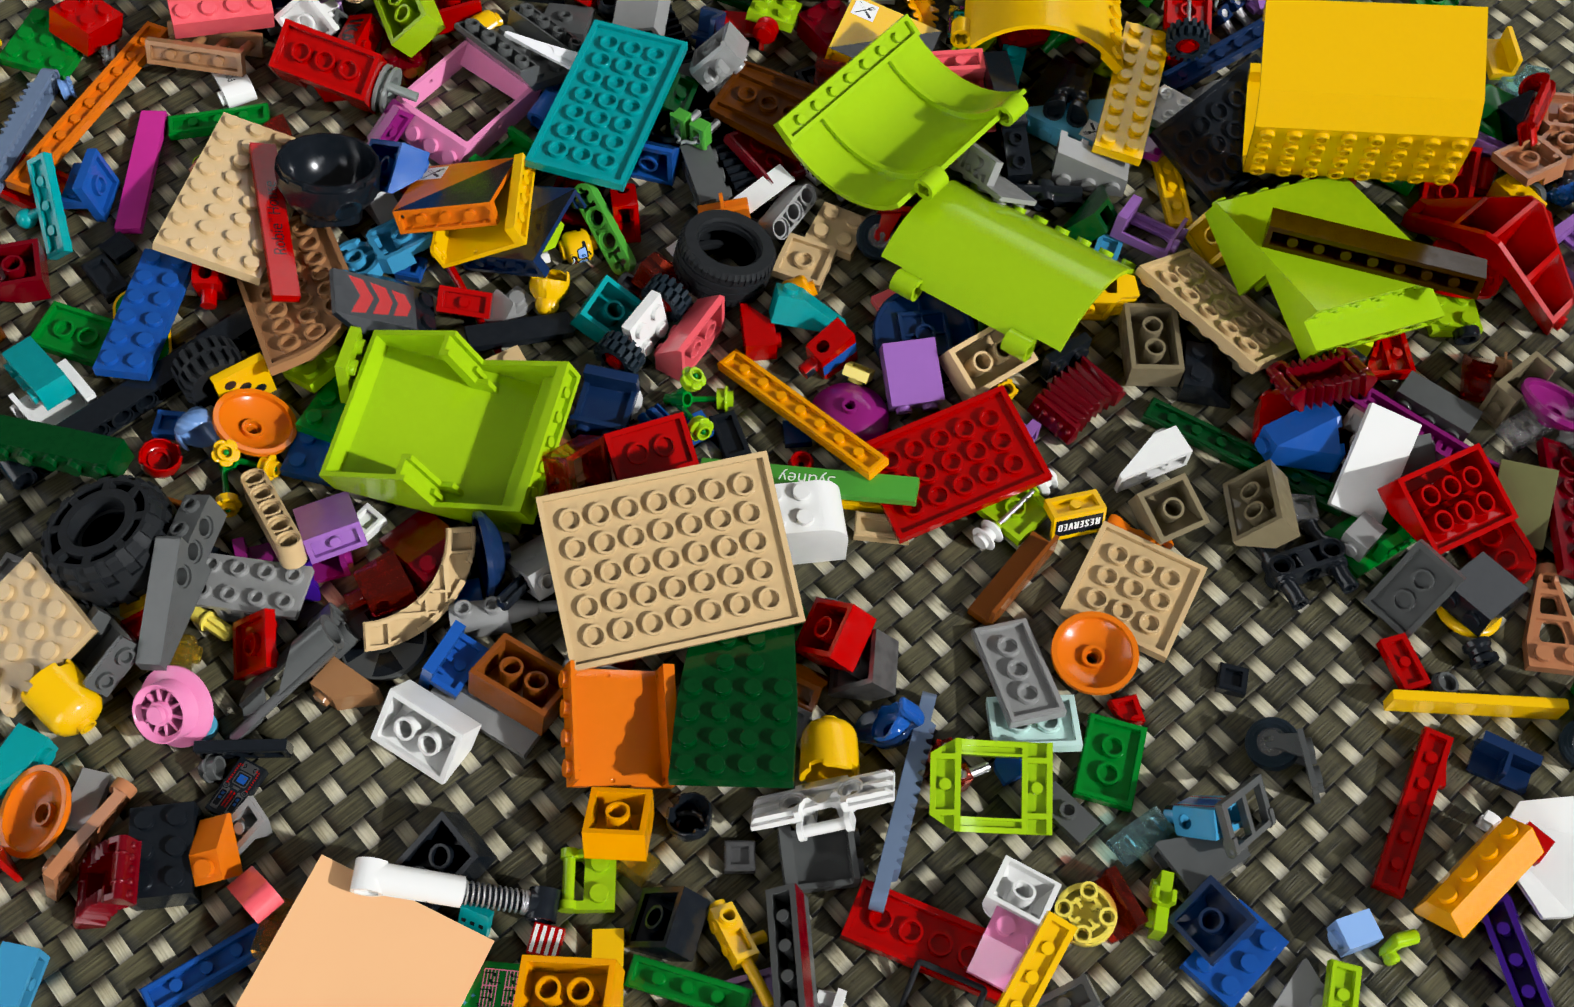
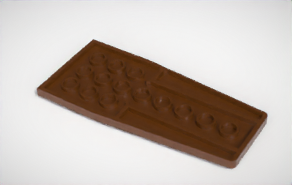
[709,61,905,206]

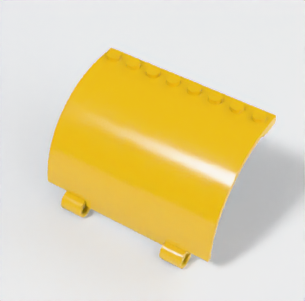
[950,0,1124,74]

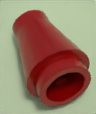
[1474,157,1499,196]

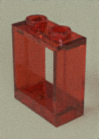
[542,435,610,495]

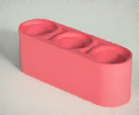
[226,866,285,924]

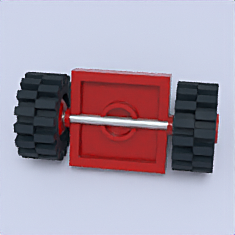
[1163,0,1212,62]

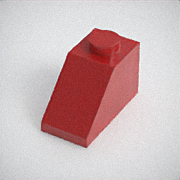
[740,303,782,361]
[1251,389,1297,445]

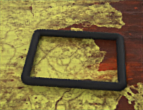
[898,959,987,1007]

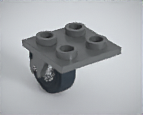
[1245,717,1325,804]

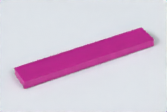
[114,110,168,234]

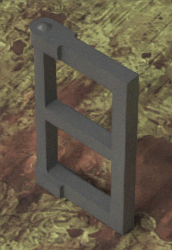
[1214,774,1276,859]

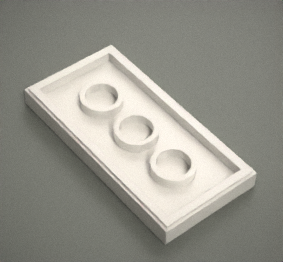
[1327,403,1422,524]

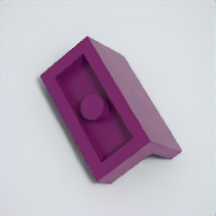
[366,98,415,145]

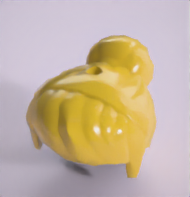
[529,269,570,315]

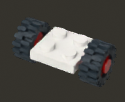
[593,273,692,374]

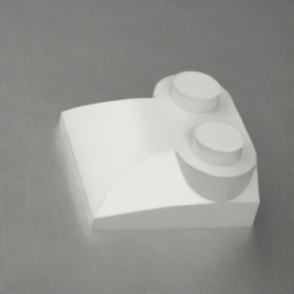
[982,855,1062,926]

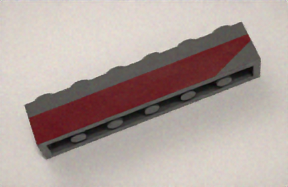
[765,883,818,1007]

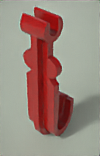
[1517,72,1556,147]

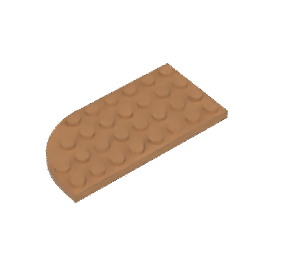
[236,212,349,376]

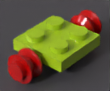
[745,0,802,44]

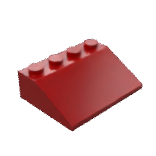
[1377,443,1519,555]

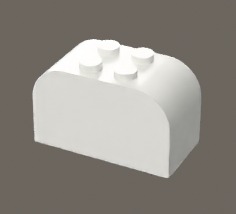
[775,480,848,565]

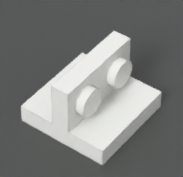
[274,0,340,36]

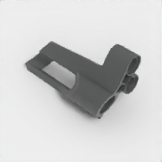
[230,602,361,740]

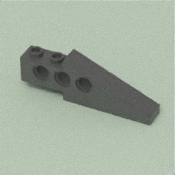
[135,495,227,671]

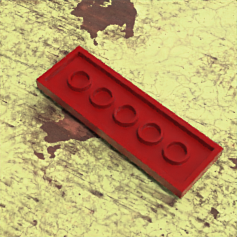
[840,878,1003,1004]

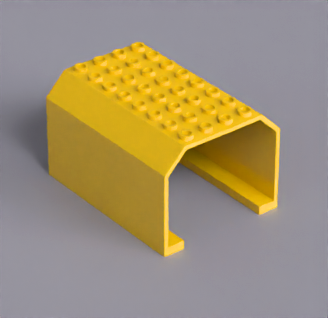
[1242,0,1488,185]

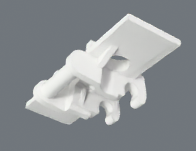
[750,769,895,842]

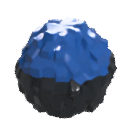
[1544,170,1574,207]

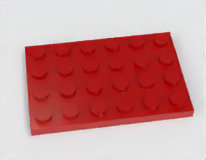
[866,385,1052,544]

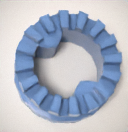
[56,76,77,101]

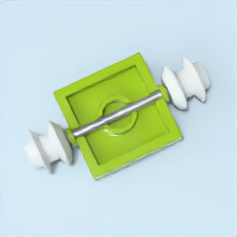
[973,468,1058,550]

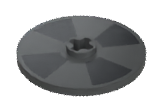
[342,603,428,682]

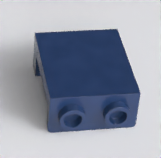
[568,364,640,441]

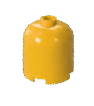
[20,659,102,737]
[799,715,860,783]

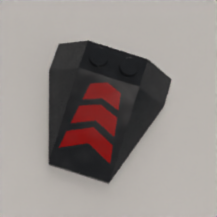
[329,268,436,343]

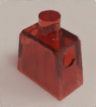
[343,549,417,617]

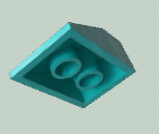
[570,275,670,359]

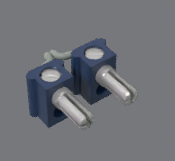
[1212,0,1251,36]

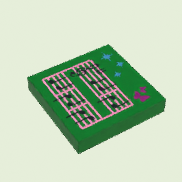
[461,961,520,1007]

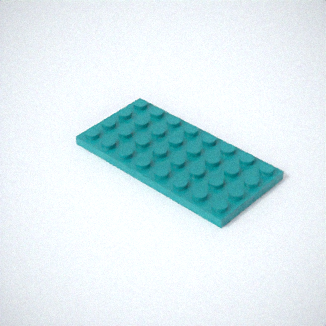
[525,19,688,192]

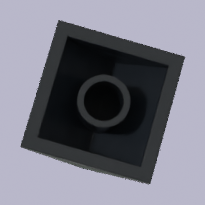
[1498,90,1539,145]

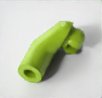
[1378,929,1420,966]

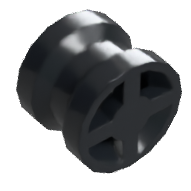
[1462,636,1499,670]

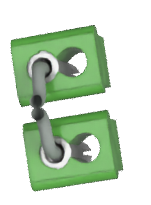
[670,107,721,150]

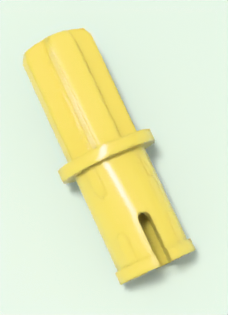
[190,607,233,641]

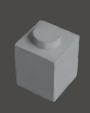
[1340,511,1387,562]

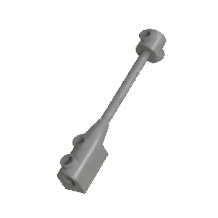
[448,596,559,638]

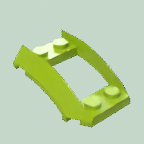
[929,738,1053,836]

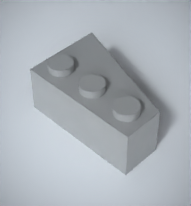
[1050,129,1130,197]

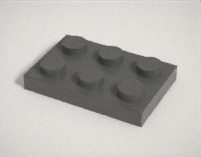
[1363,539,1467,639]

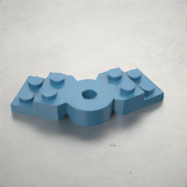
[339,216,433,276]

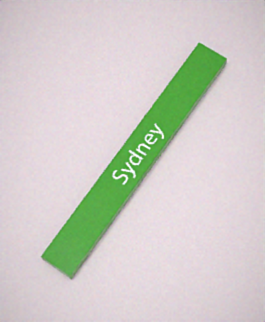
[701,458,920,506]

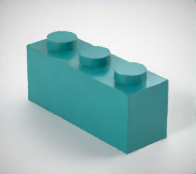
[1,336,77,411]

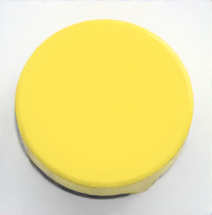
[1054,881,1118,947]

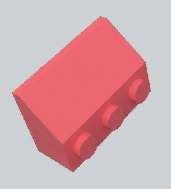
[654,295,725,381]

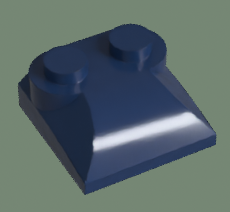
[1168,875,1259,966]

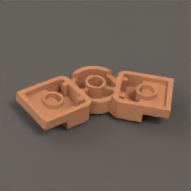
[1491,92,1574,187]

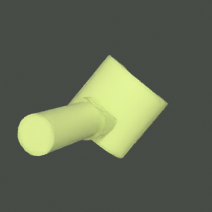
[1143,13,1163,30]

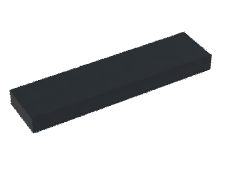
[464,311,575,352]

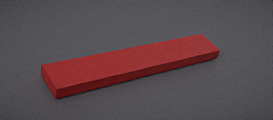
[1370,726,1454,900]

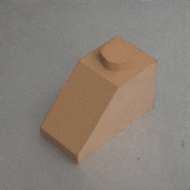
[310,656,384,711]

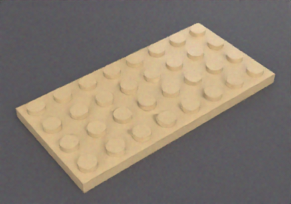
[152,112,296,286]

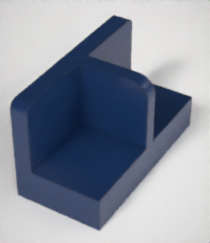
[691,6,726,50]
[1466,730,1544,796]

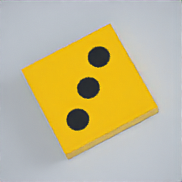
[209,352,277,398]

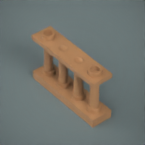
[145,20,264,77]

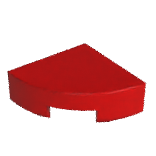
[1107,694,1145,725]

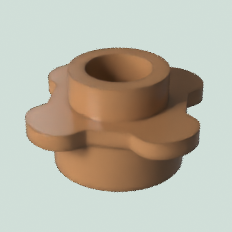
[1494,352,1512,378]

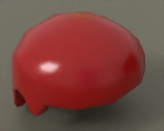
[138,438,183,479]

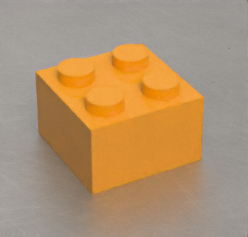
[581,787,655,861]

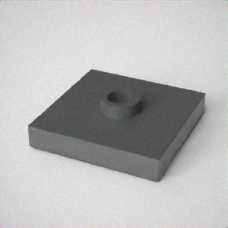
[544,3,595,41]

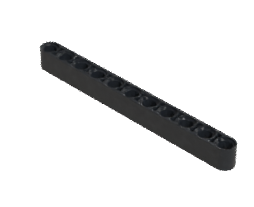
[0,306,258,490]

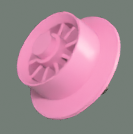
[132,665,214,748]

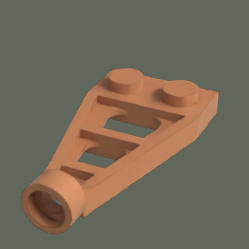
[1522,562,1574,676]
[42,777,138,902]

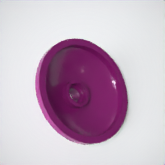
[1521,377,1574,432]
[812,383,889,442]

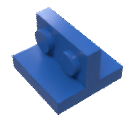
[61,148,121,222]
[418,620,489,700]

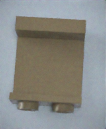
[1478,351,1557,430]

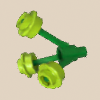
[663,366,734,441]

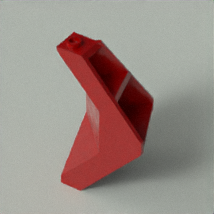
[1401,195,1574,335]

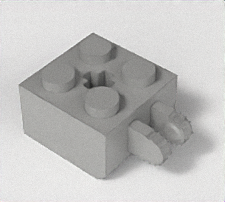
[689,21,749,92]

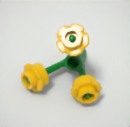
[211,439,282,517]

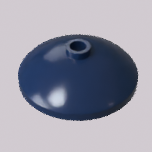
[472,511,511,597]

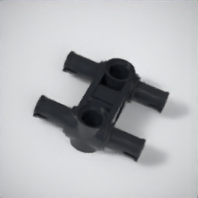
[1253,518,1360,610]

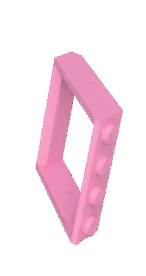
[395,40,541,165]

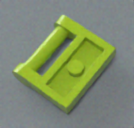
[558,847,617,914]

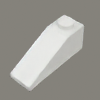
[1114,426,1193,493]

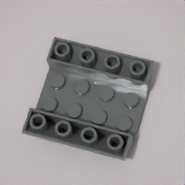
[454,3,583,92]

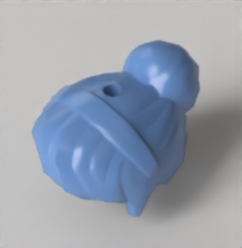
[174,406,220,451]

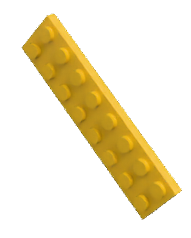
[1091,21,1167,167]

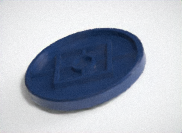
[872,291,977,383]

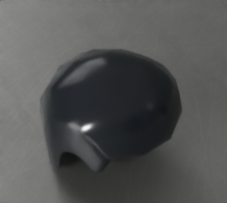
[666,792,712,842]

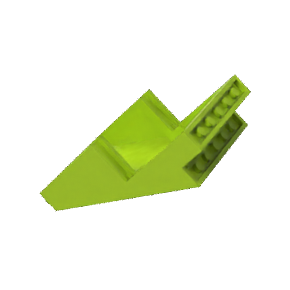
[1205,176,1445,361]
[319,330,581,535]

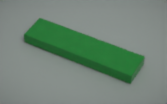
[167,103,271,141]
[624,954,755,1007]

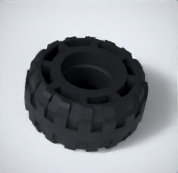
[40,475,178,608]

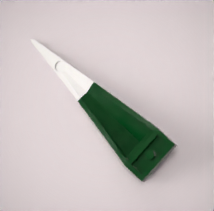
[504,31,699,116]

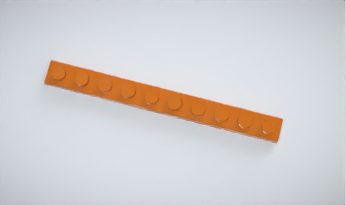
[4,21,169,196]

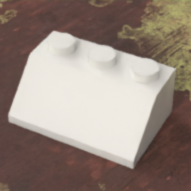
[370,679,482,785]

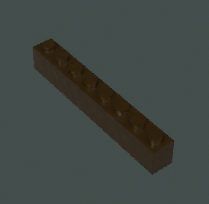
[1262,208,1487,300]

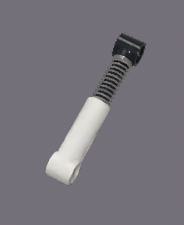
[350,856,561,925]

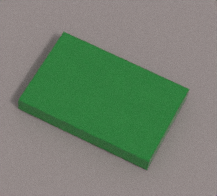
[30,301,113,367]
[1071,712,1148,813]

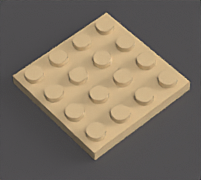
[1059,520,1208,663]
[0,551,99,718]

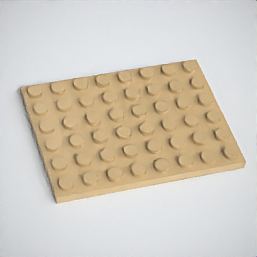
[535,450,806,671]

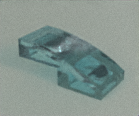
[1106,806,1175,868]

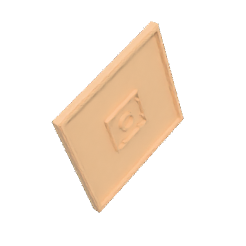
[235,854,494,1007]

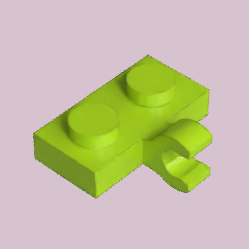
[1144,870,1178,941]

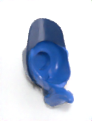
[854,697,925,750]

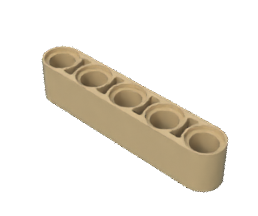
[240,468,307,570]

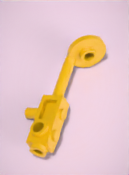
[707,899,774,1007]

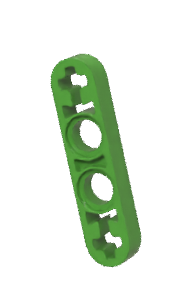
[575,182,636,275]

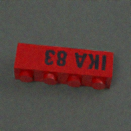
[313,13,385,102]

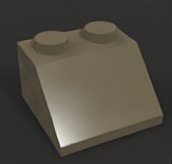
[1127,473,1210,545]

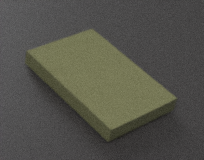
[1497,459,1559,552]

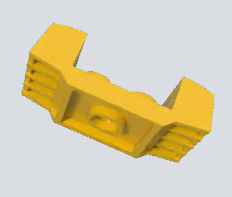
[1081,274,1140,321]

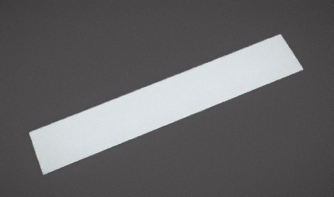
[665,164,795,256]

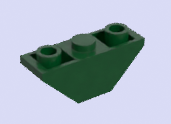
[1062,185,1118,242]

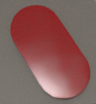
[1461,520,1536,584]

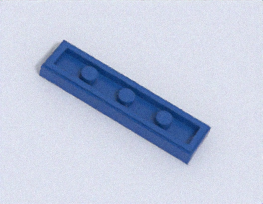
[139,922,271,1007]

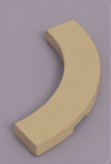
[362,526,476,652]

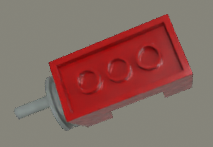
[268,19,419,114]

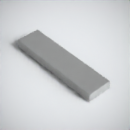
[430,685,542,759]

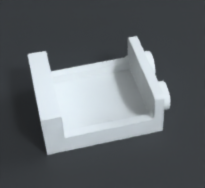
[8,358,98,425]

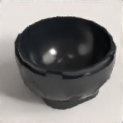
[274,133,381,228]

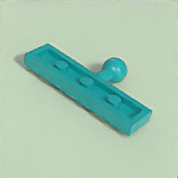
[15,152,73,260]

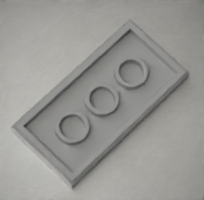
[971,618,1067,729]

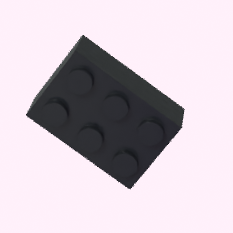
[129,801,204,911]

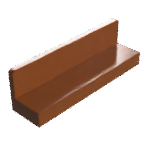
[967,531,1059,626]

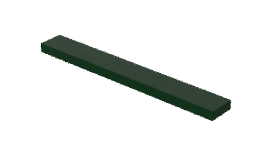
[1141,397,1343,517]

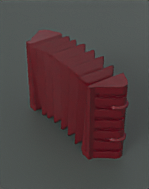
[1266,347,1378,412]
[1027,356,1126,445]
[73,835,142,930]

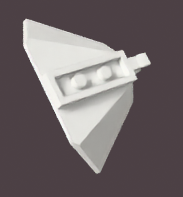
[1475,796,1574,920]

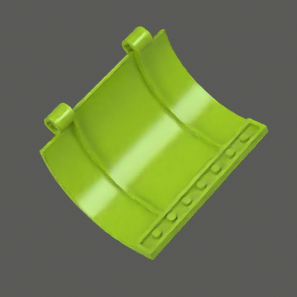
[773,14,1028,211]
[881,180,1139,362]

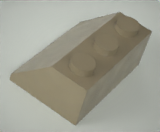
[1222,459,1300,549]

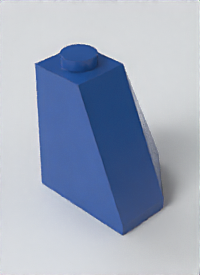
[1254,401,1346,473]

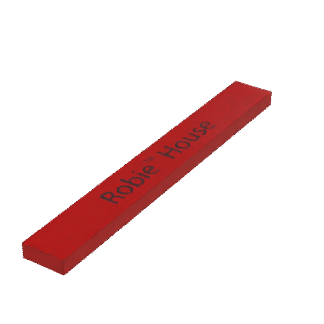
[249,142,301,302]

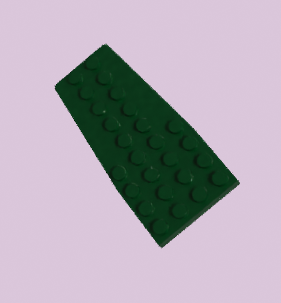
[668,625,798,788]

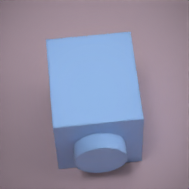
[1326,908,1384,958]

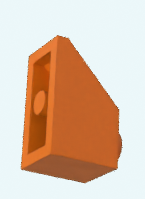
[189,813,243,887]

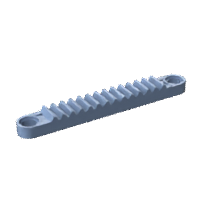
[0,68,61,194]
[868,691,937,914]

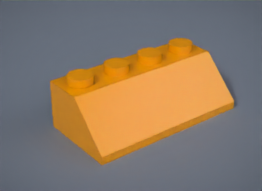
[1413,816,1544,939]

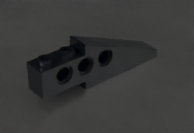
[983,50,1033,184]

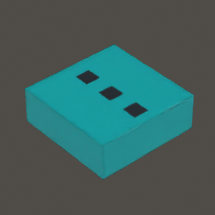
[458,903,494,937]

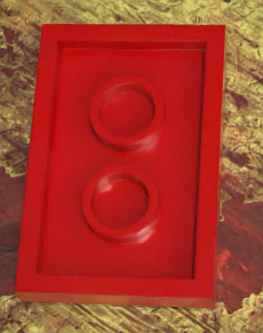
[602,412,699,481]

